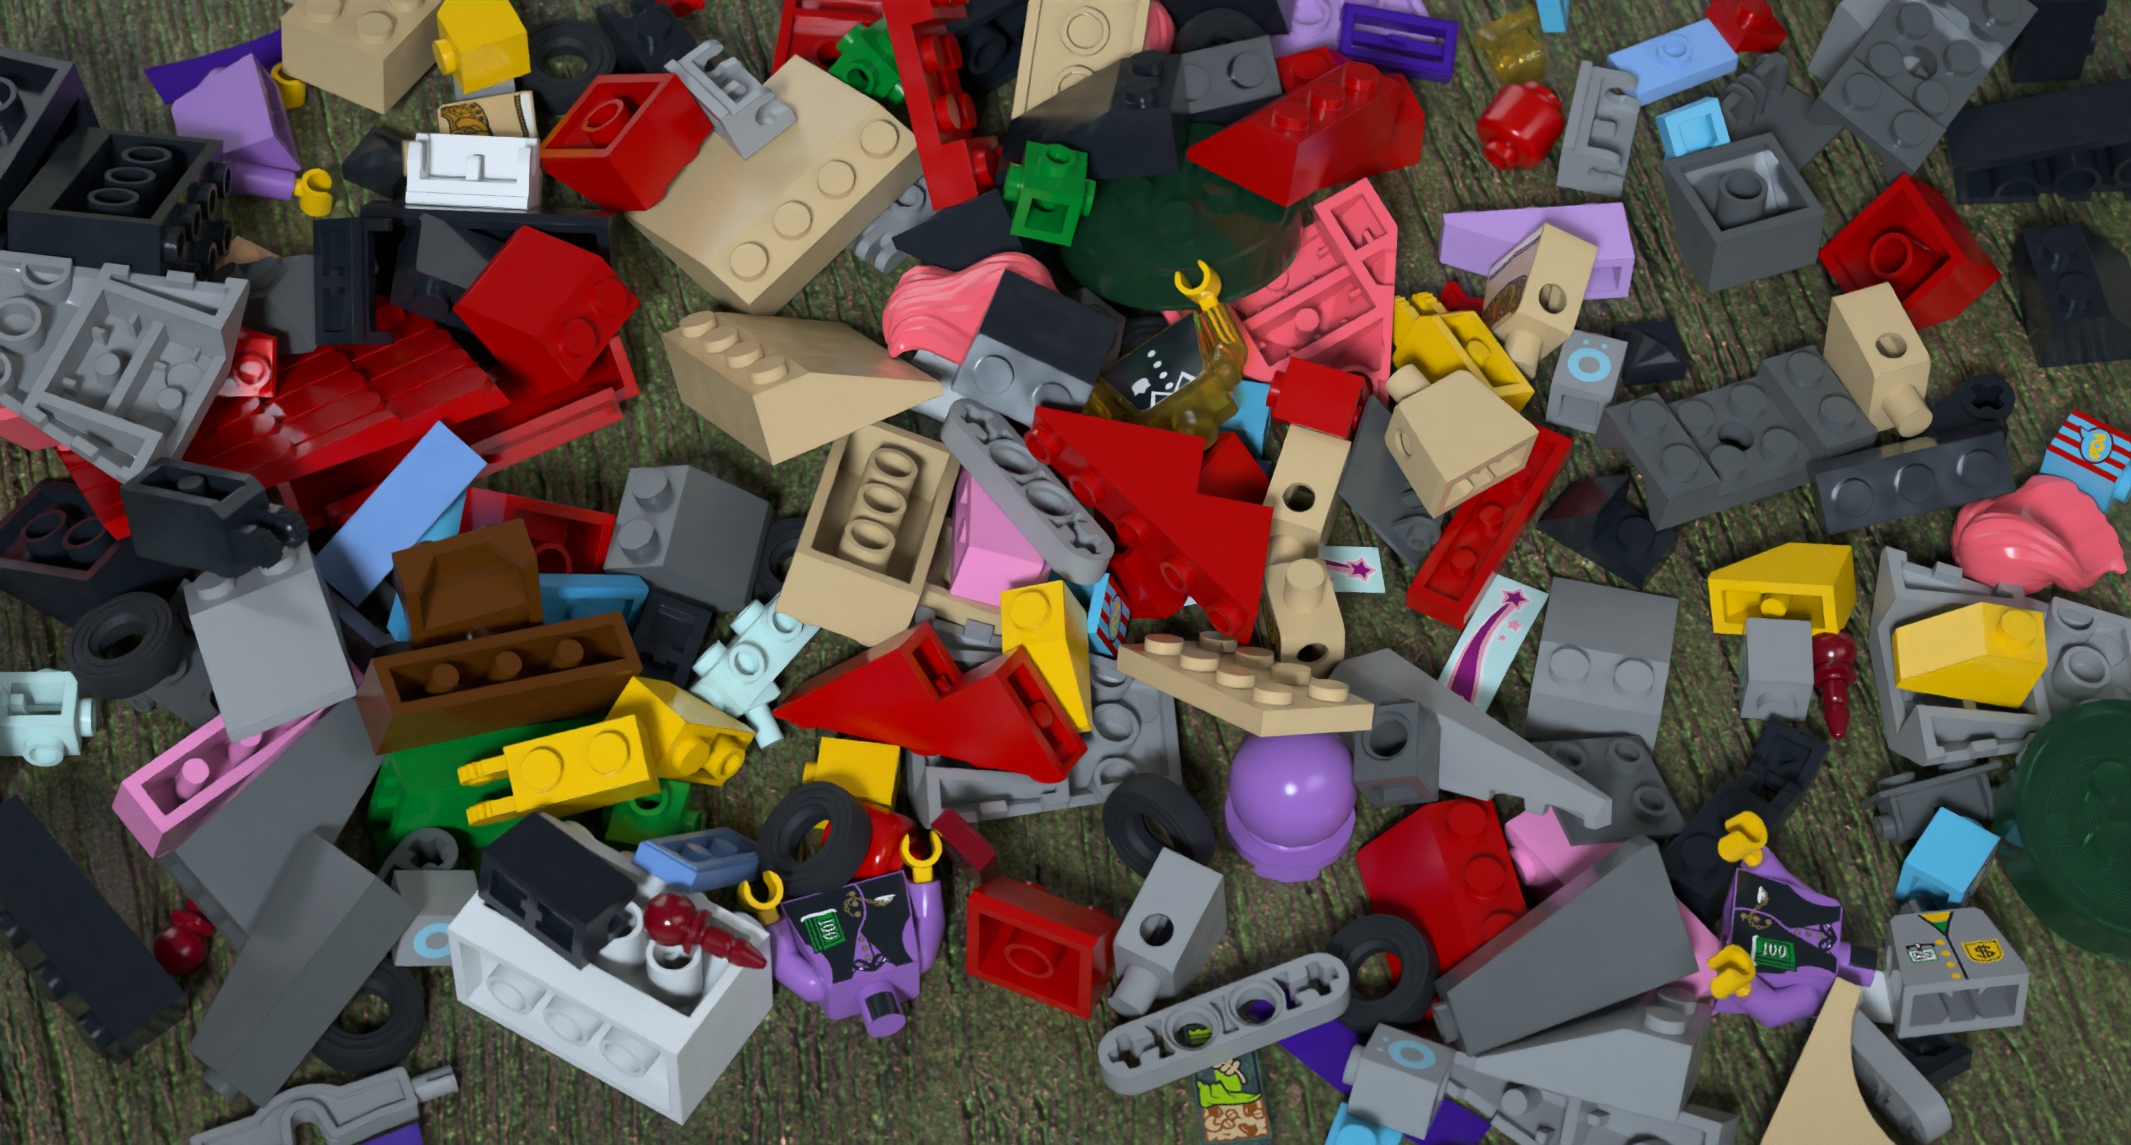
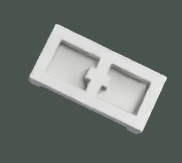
[405,133,540,210]

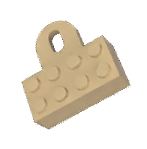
[281,0,444,115]
[774,421,1002,647]

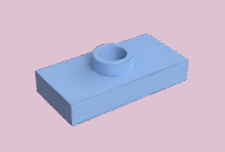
[1606,18,1739,107]

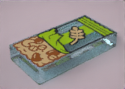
[1183,1020,1273,1145]

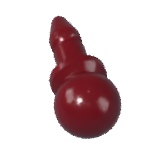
[1812,629,1857,740]
[643,891,767,970]
[153,898,216,977]

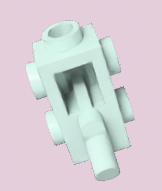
[685,592,821,750]
[0,669,97,767]

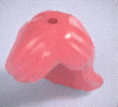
[882,252,1060,365]
[1950,475,2127,595]

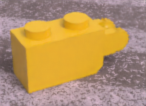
[1391,292,1535,414]
[457,714,661,827]

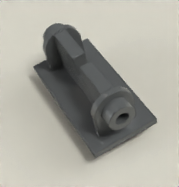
[1859,759,2005,845]

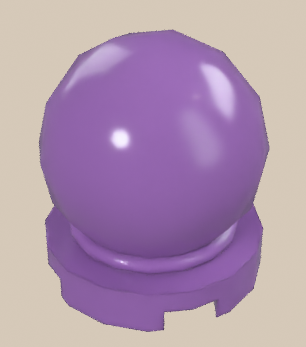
[1223,732,1359,883]

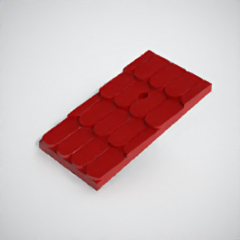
[53,311,511,541]

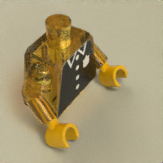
[1083,260,1248,450]

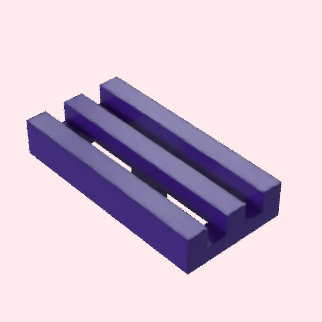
[1336,2,1458,84]

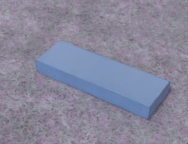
[315,421,488,608]
[631,827,764,894]

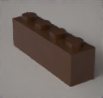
[355,610,643,756]

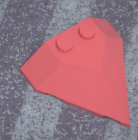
[1153,177,1398,410]

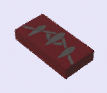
[931,807,1000,887]

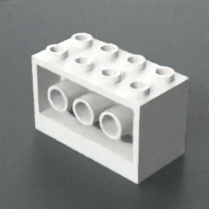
[447,811,773,1125]

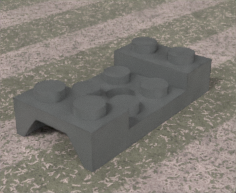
[1802,0,2038,185]
[1594,345,1878,531]

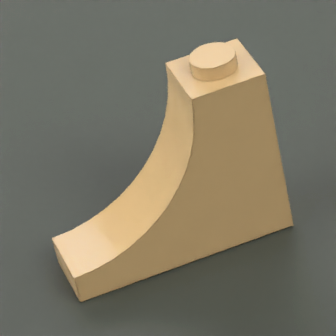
[1760,977,1896,1145]

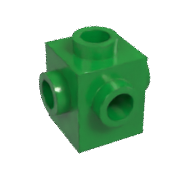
[827,16,905,108]
[1003,141,1096,247]
[601,777,702,854]

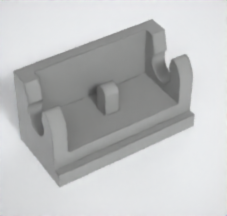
[664,39,798,160]
[1556,60,1641,198]

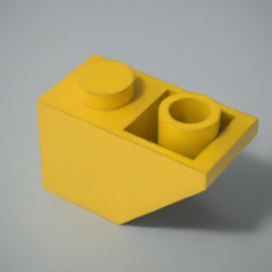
[603,676,756,787]

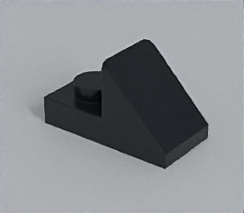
[1536,474,1679,590]

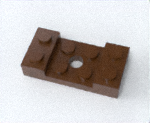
[391,518,544,651]

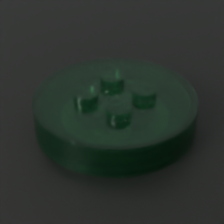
[1059,123,1304,311]
[1994,699,2131,963]

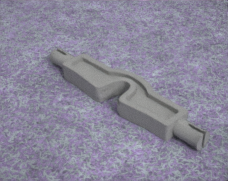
[190,1064,459,1145]

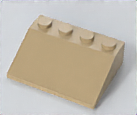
[624,54,924,317]
[661,311,944,466]

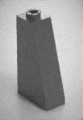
[156,697,385,955]
[187,830,420,1109]
[1431,834,1700,1057]

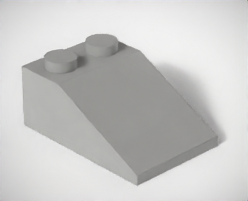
[183,540,358,744]
[1523,576,1679,758]
[1473,987,1714,1124]

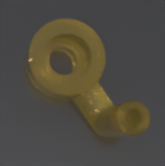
[1473,3,1547,85]

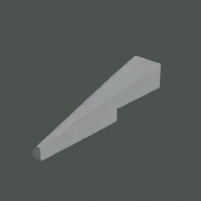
[1328,648,1613,830]
[1404,1030,1740,1145]

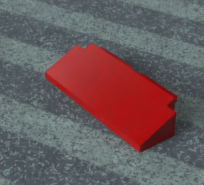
[265,334,640,536]

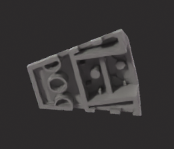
[0,250,250,484]
[1868,546,2131,766]
[905,605,1183,829]

